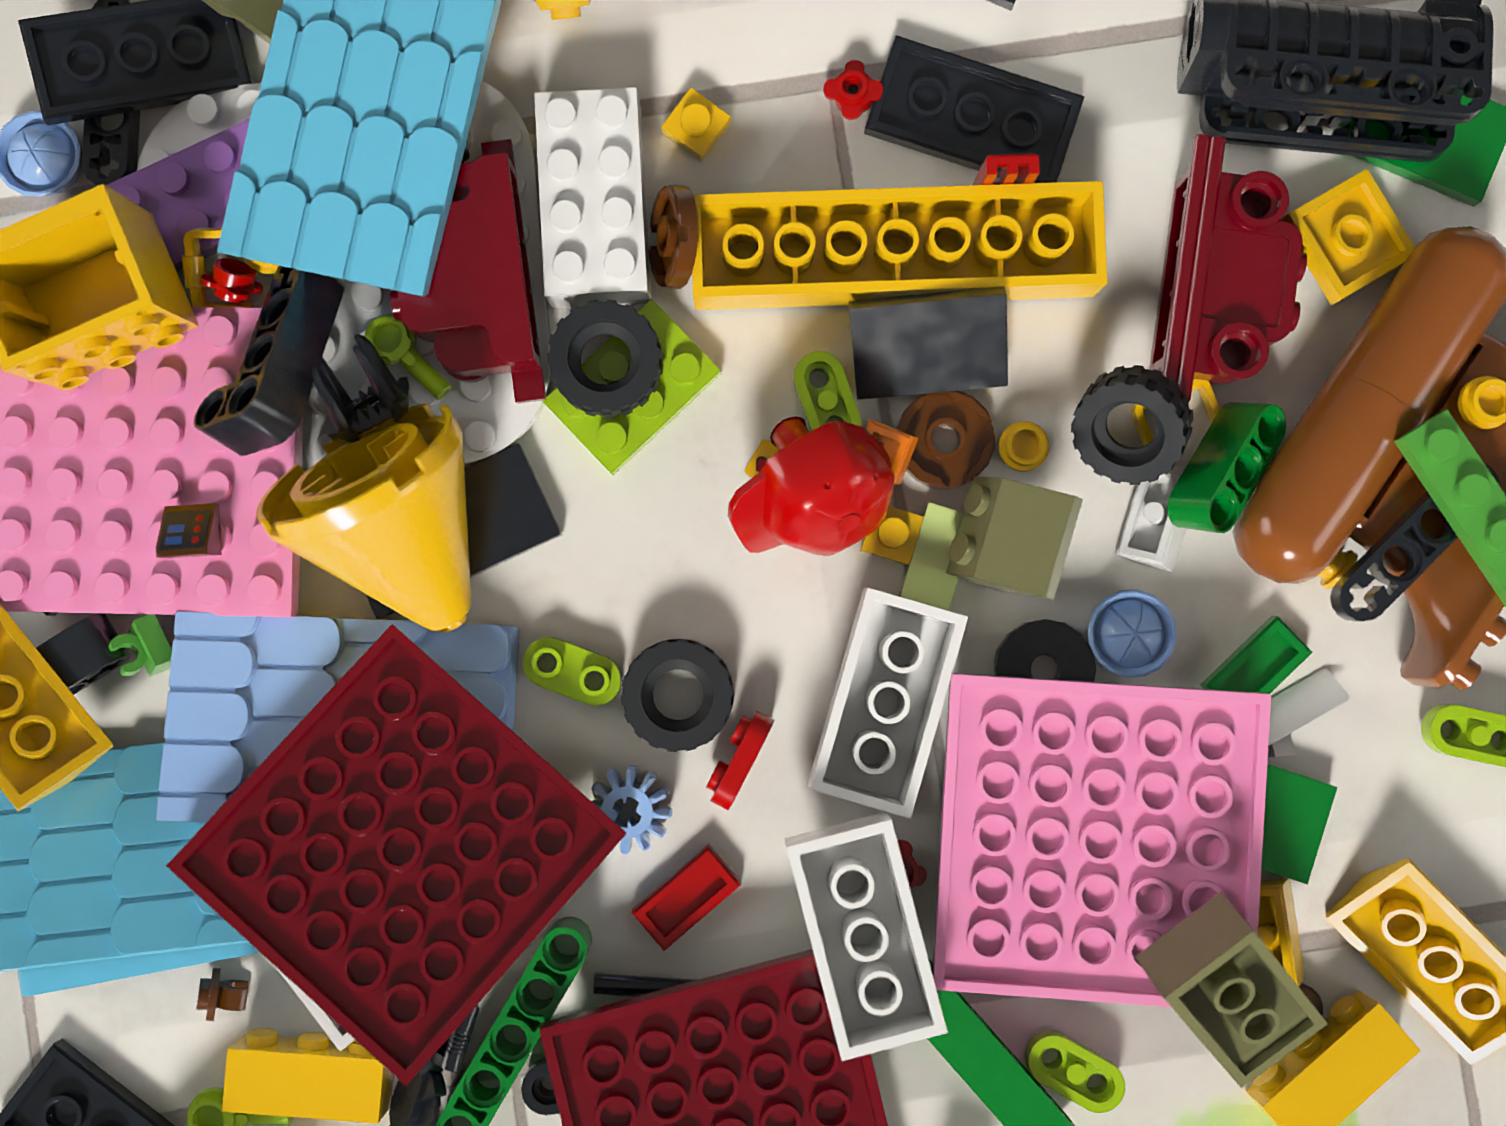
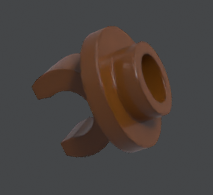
[196,968,248,1021]

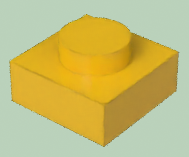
[661,88,731,162]
[860,506,924,566]

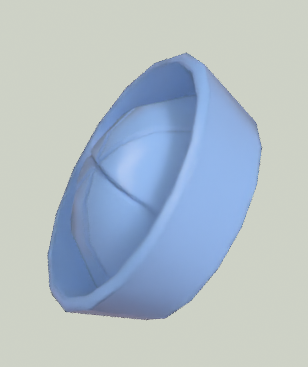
[0,110,82,197]
[1088,589,1177,678]

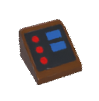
[156,503,222,559]

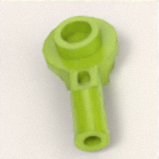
[365,314,452,400]
[187,1087,293,1126]

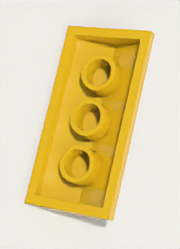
[0,604,113,811]
[1326,857,1506,1065]

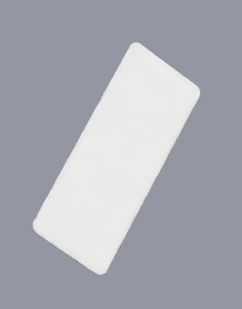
[1268,668,1350,745]

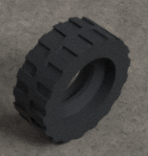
[547,299,663,418]
[1071,365,1194,485]
[621,639,734,752]

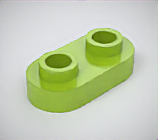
[794,351,861,431]
[523,637,622,706]
[1421,704,1506,767]
[1025,1030,1125,1113]

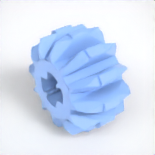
[591,765,673,854]

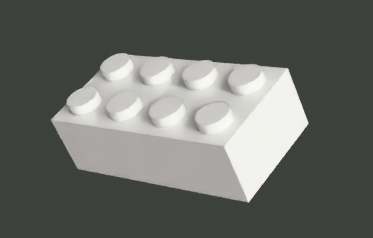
[534,87,651,309]
[807,588,968,819]
[784,812,948,1061]

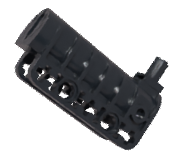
[1177,0,1493,162]

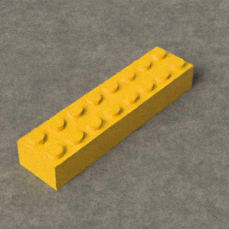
[692,181,1108,310]

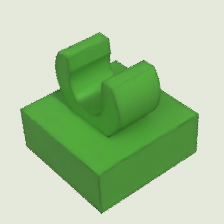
[108,614,172,677]

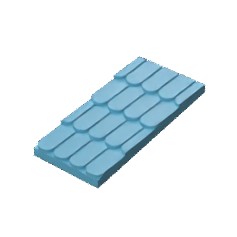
[217,0,502,296]
[0,743,248,972]

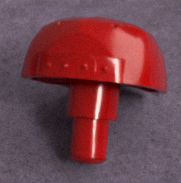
[728,416,895,556]

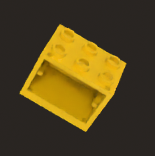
[0,184,199,390]

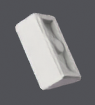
[1116,466,1186,572]

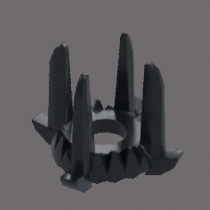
[312,334,409,443]

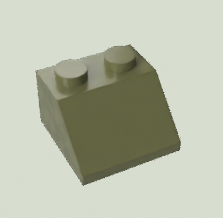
[946,476,1083,600]

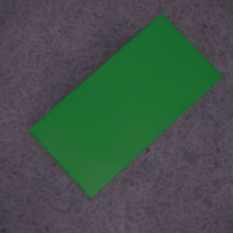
[1200,616,1313,694]

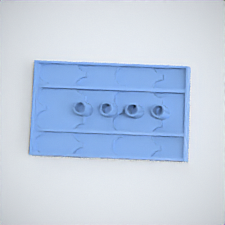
[156,611,520,822]

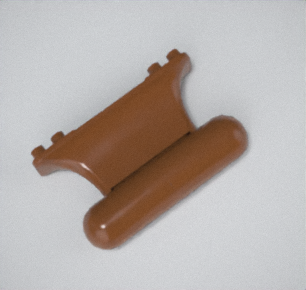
[1232,226,1506,690]

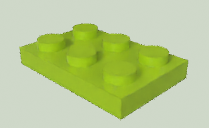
[542,299,721,476]

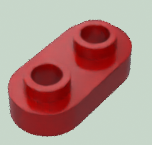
[706,710,775,810]

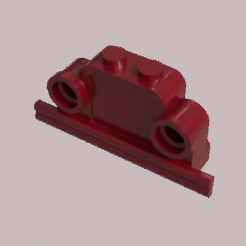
[1149,134,1307,400]
[390,139,547,404]

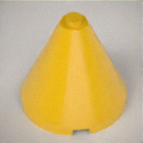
[256,403,471,633]

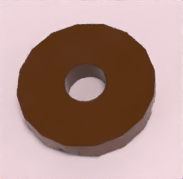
[649,184,698,289]
[896,391,995,489]

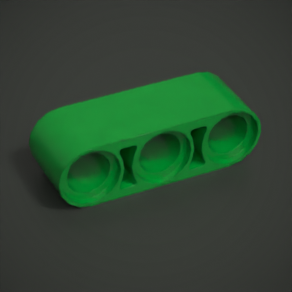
[1167,402,1287,533]

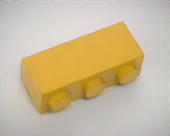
[1245,990,1421,1126]
[222,1028,394,1124]

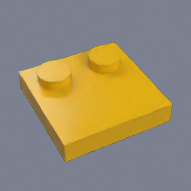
[1279,169,1415,305]

